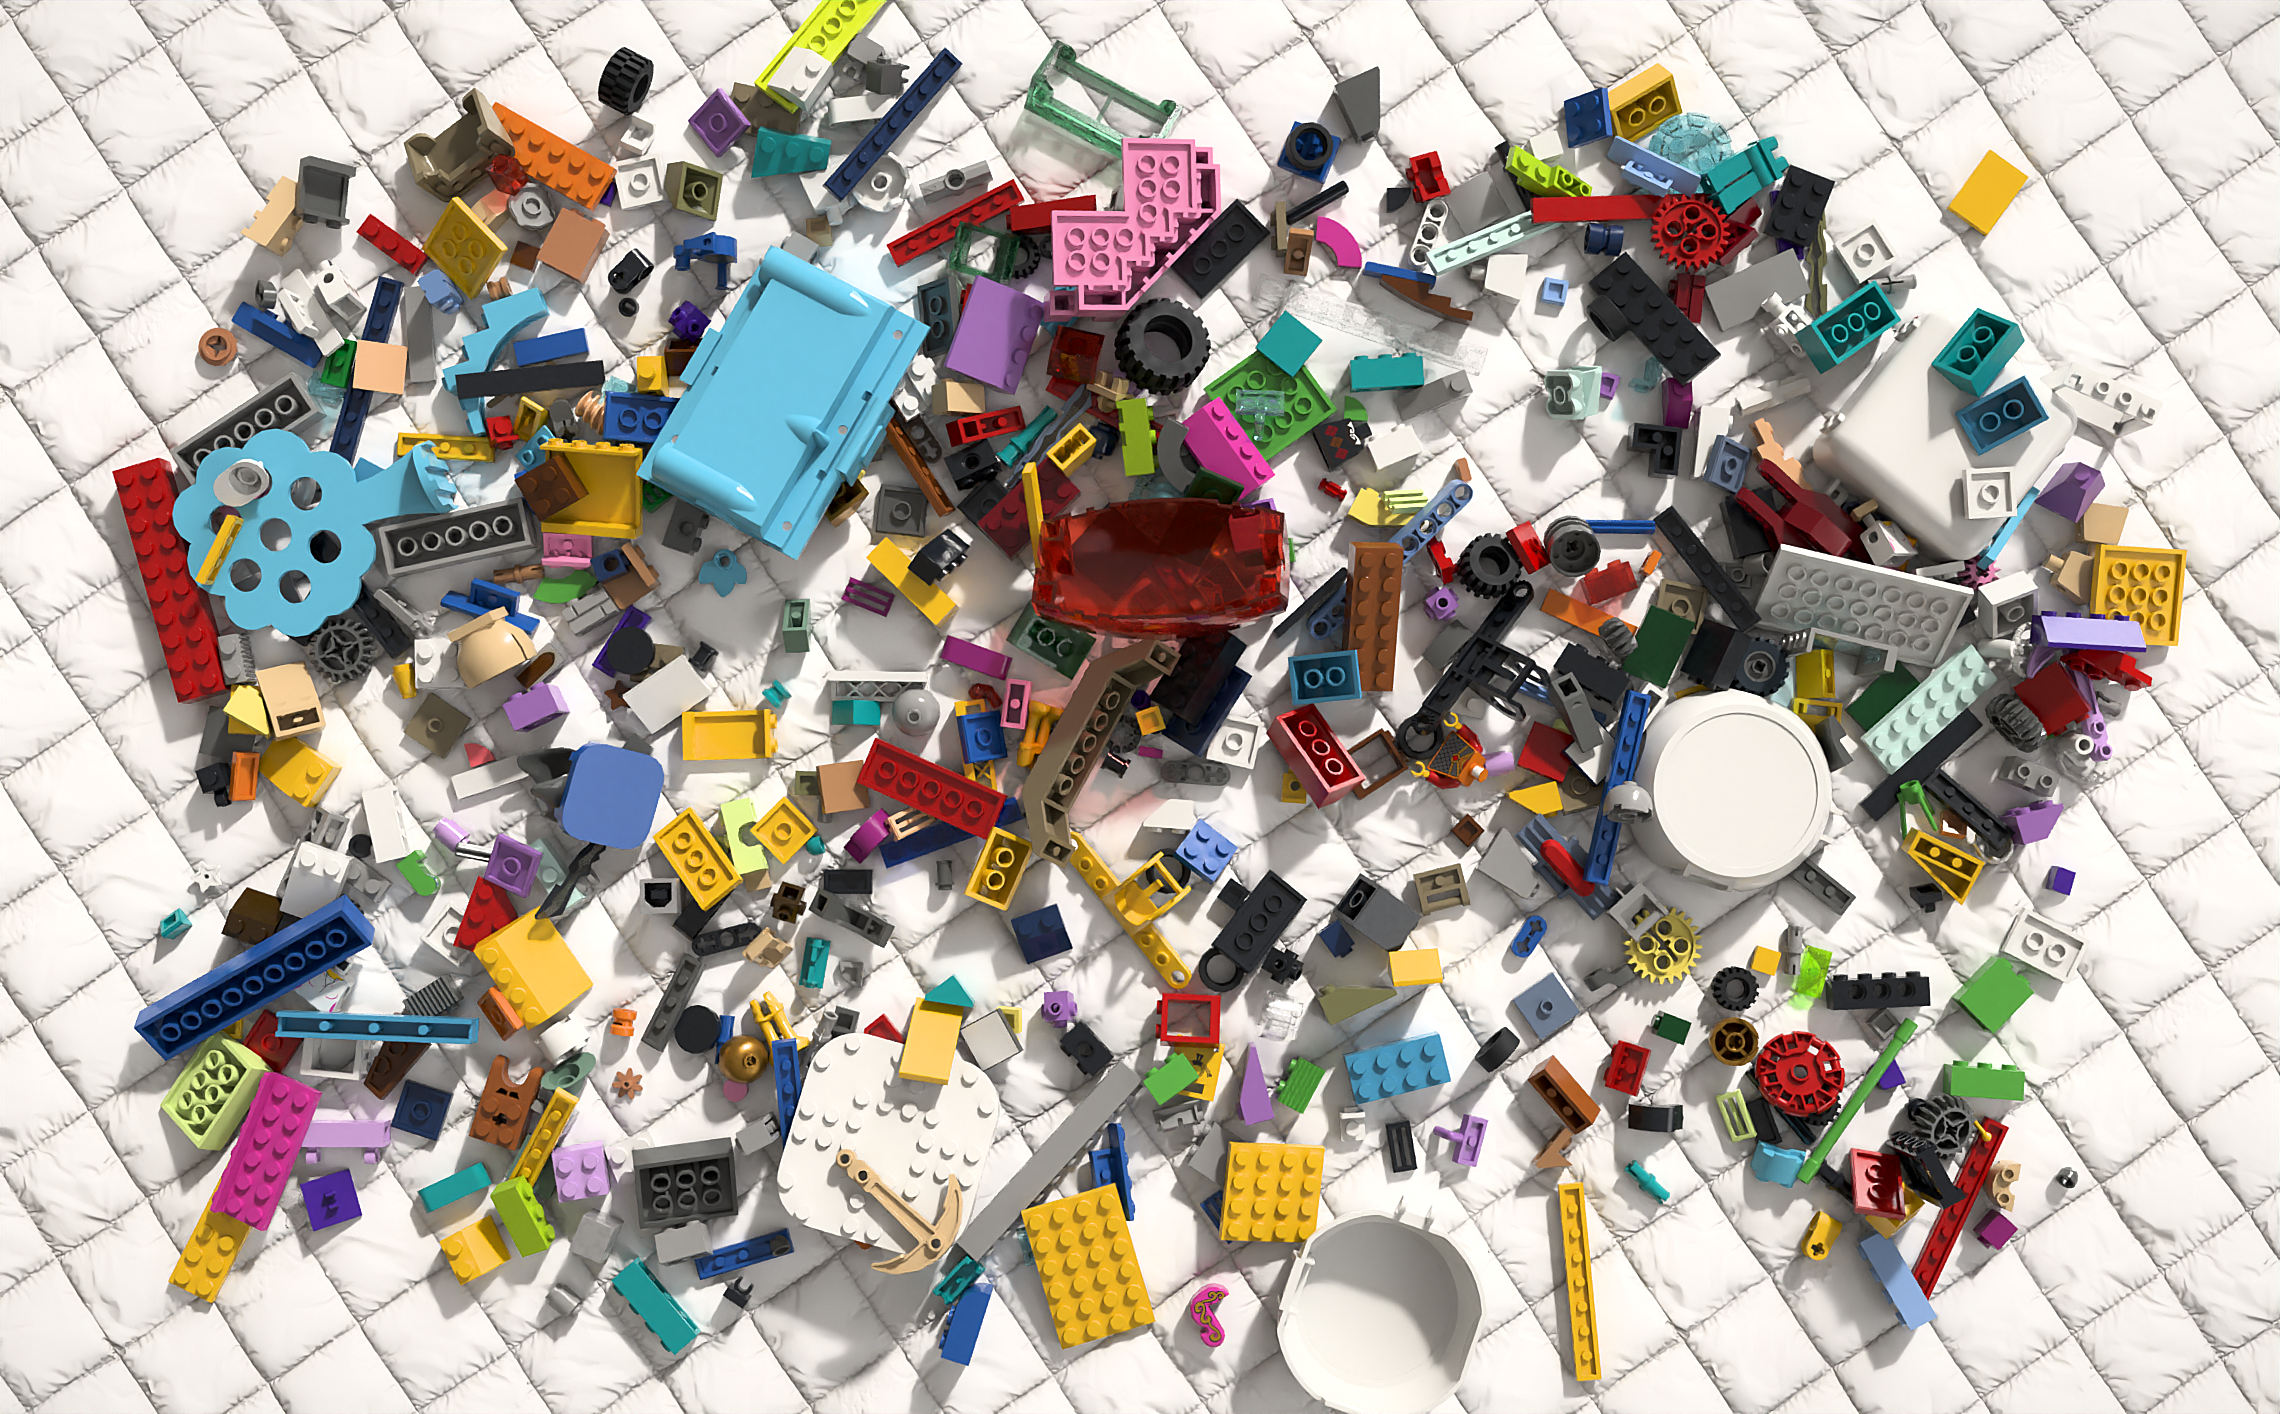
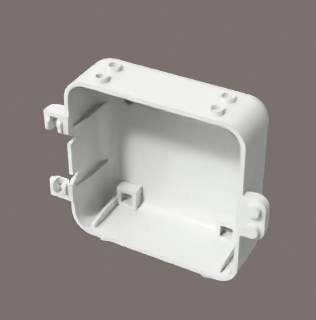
[1813,308,2077,564]

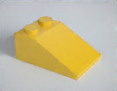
[258,736,343,807]

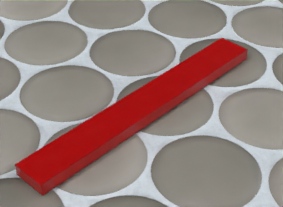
[1530,193,1718,224]
[1911,1116,2009,1300]

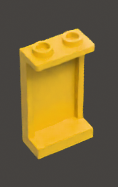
[682,709,778,761]

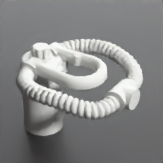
[1978,623,2038,678]
[2056,727,2111,784]

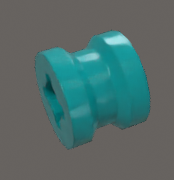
[762,679,792,710]

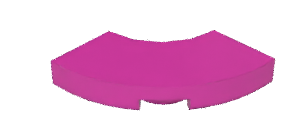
[1315,216,1362,269]

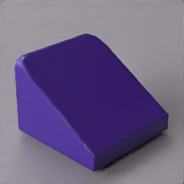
[2045,866,2076,896]
[1871,1058,1906,1090]

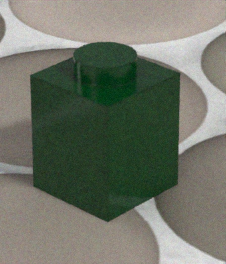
[1650,1010,1692,1046]

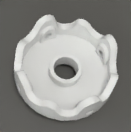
[851,151,911,213]

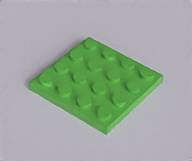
[1203,350,1337,462]

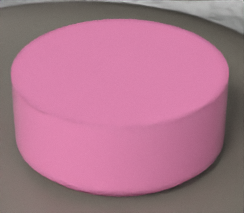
[723,1080,749,1102]

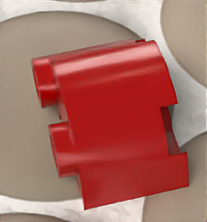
[1405,150,1451,203]

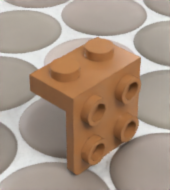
[602,542,661,610]

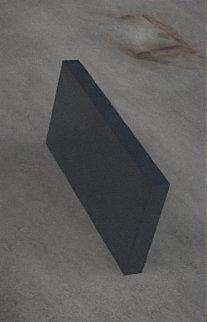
[1170,199,1270,300]
[1211,870,1308,975]

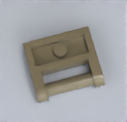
[1412,863,1470,917]

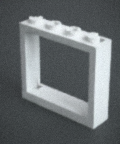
[2039,361,2163,439]

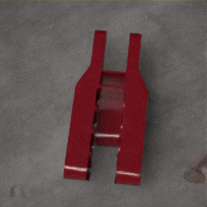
[1734,458,1875,566]

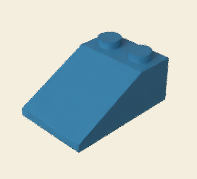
[1955,374,2050,456]
[1288,650,1362,705]

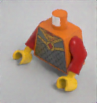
[1411,712,1488,789]

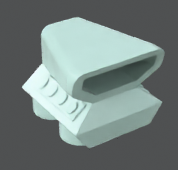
[1544,366,1602,420]

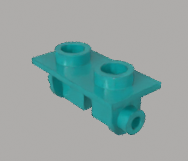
[799,937,831,989]

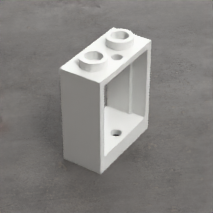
[300,1038,374,1080]

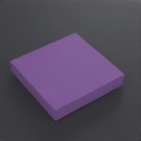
[688,88,751,158]
[483,833,543,898]

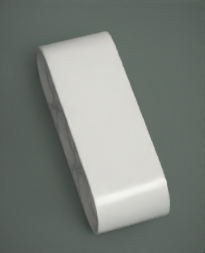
[827,94,896,128]
[1407,200,1448,271]

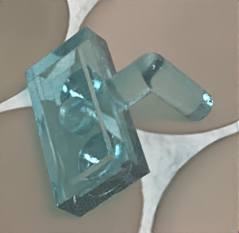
[1235,389,1284,441]

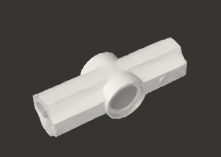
[1734,372,1811,417]

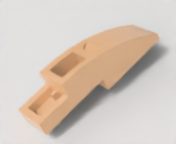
[1748,418,1813,491]

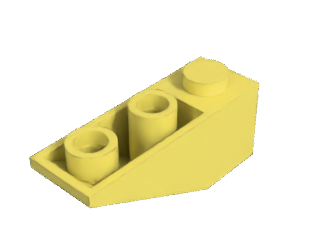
[1346,488,1425,528]

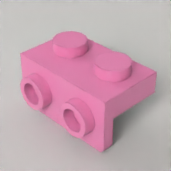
[541,532,595,570]

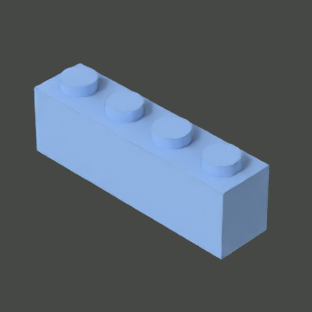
[1856,1229,1937,1331]

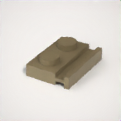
[1270,201,1287,257]

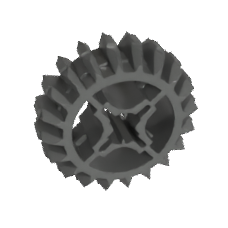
[308,618,377,683]
[1985,693,2047,753]
[1912,1093,1976,1160]

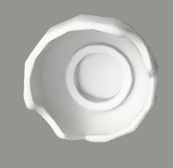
[1974,834,2014,864]

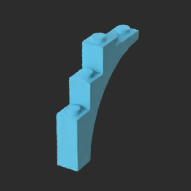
[442,287,550,437]

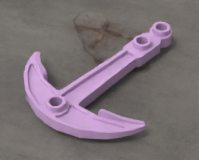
[2026,645,2127,762]

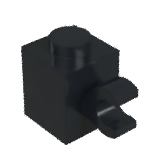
[195,763,232,807]

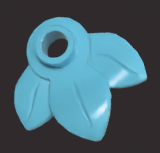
[699,549,747,597]

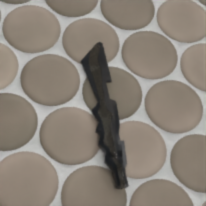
[535,842,606,920]

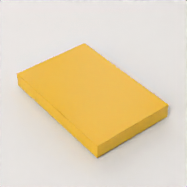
[1946,149,2029,236]

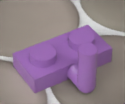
[1433,1114,1489,1167]

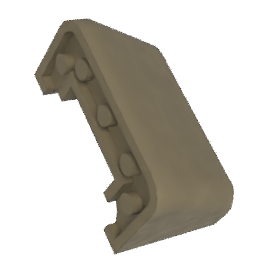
[403,88,516,202]

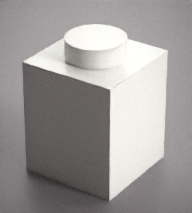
[1524,130,1564,164]

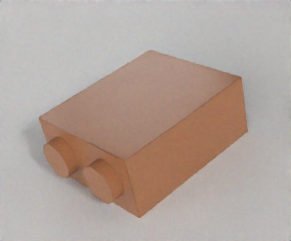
[536,207,610,285]

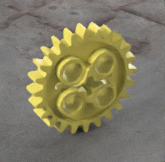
[1622,905,1703,984]

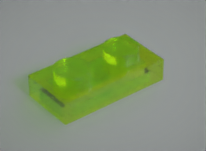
[1794,945,1833,999]

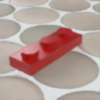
[356,213,430,276]

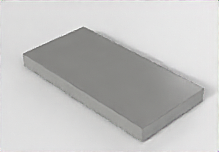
[1704,248,1811,332]

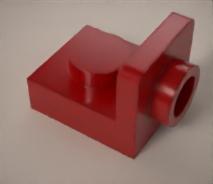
[484,415,519,451]

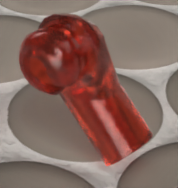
[968,683,1003,709]

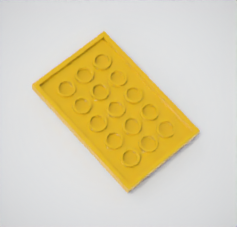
[1021,1183,1156,1350]

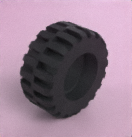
[1114,298,1211,396]

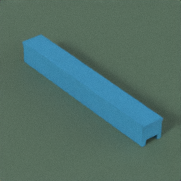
[275,1010,479,1044]

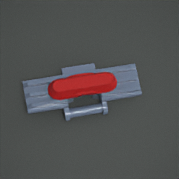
[1515,813,1619,921]

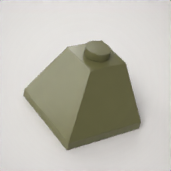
[664,161,723,222]

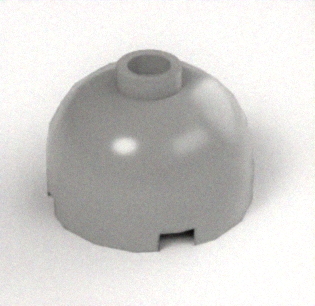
[892,688,941,737]
[1603,781,1653,824]

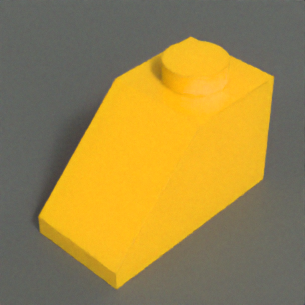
[1505,781,1563,818]

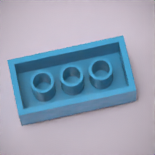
[1342,1031,1451,1105]

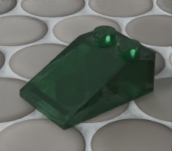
[1006,599,1097,680]

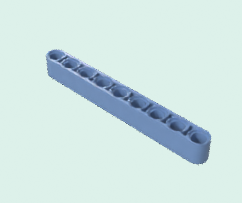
[1306,479,1473,640]

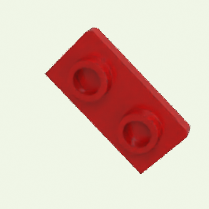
[1603,1040,1652,1097]

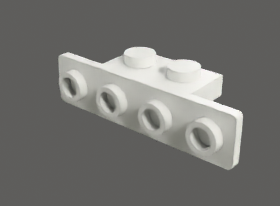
[277,269,344,357]

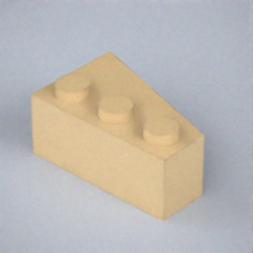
[240,176,304,257]

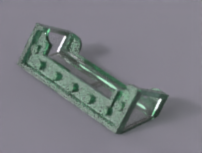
[1024,40,1184,160]

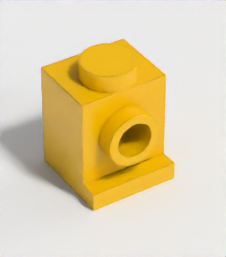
[1281,769,1307,804]

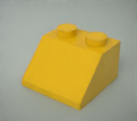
[439,1215,512,1286]

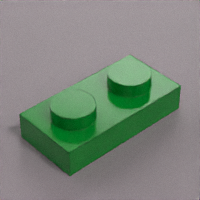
[321,338,357,389]

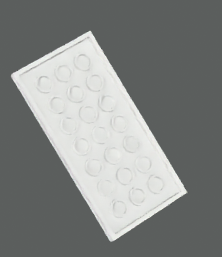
[1753,544,1974,669]

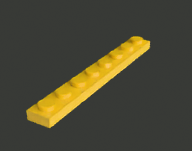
[1557,1182,1602,1381]

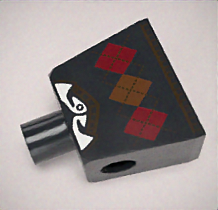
[1311,418,1372,473]

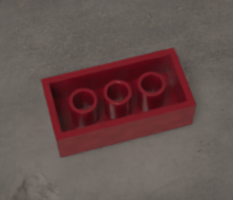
[977,457,1081,562]

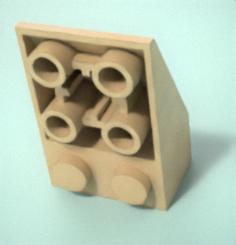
[255,660,326,742]

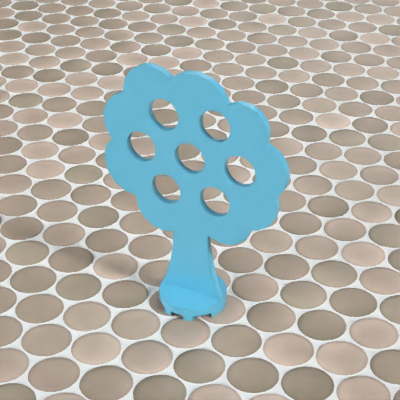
[172,429,459,637]

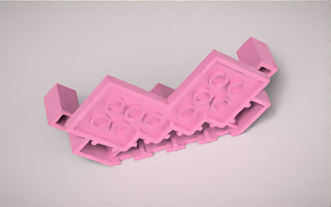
[1044,138,1221,322]

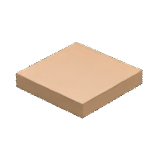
[353,340,408,395]

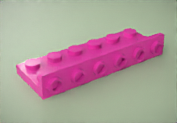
[210,1072,322,1231]

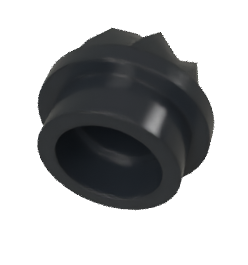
[1904,1098,1926,1122]

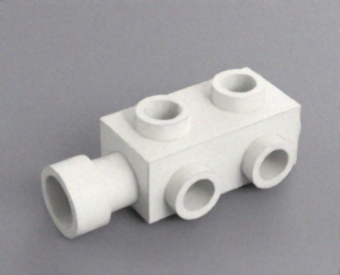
[1761,292,1810,359]

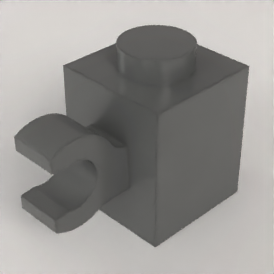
[866,56,910,95]

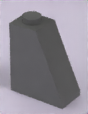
[1333,66,1380,144]

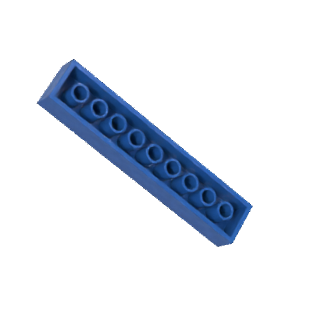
[134,894,375,1061]

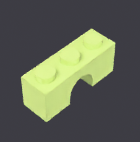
[718,797,769,876]

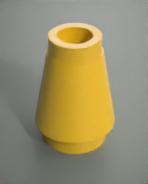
[391,663,417,699]

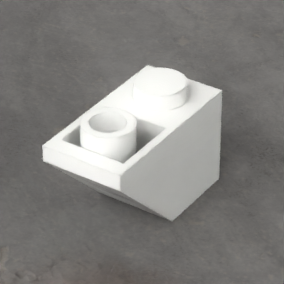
[1143,799,1194,834]

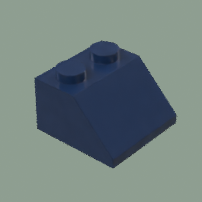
[1011,903,1073,964]

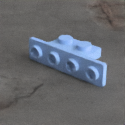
[1607,136,1702,198]

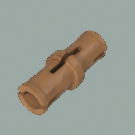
[493,563,545,585]

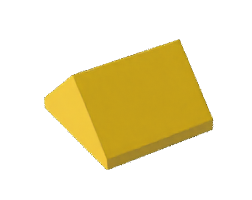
[1388,948,1443,987]

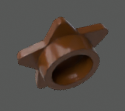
[604,680,632,710]

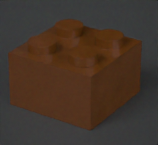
[514,452,589,522]

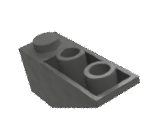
[1546,672,1604,754]

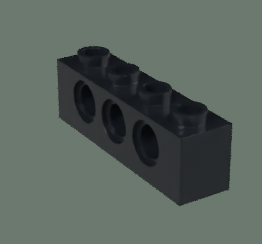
[1825,971,1931,1010]

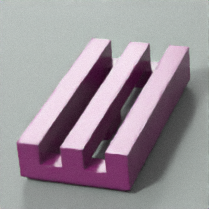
[841,577,896,618]

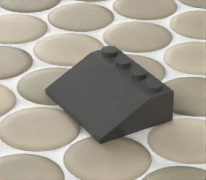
[632,1137,739,1229]

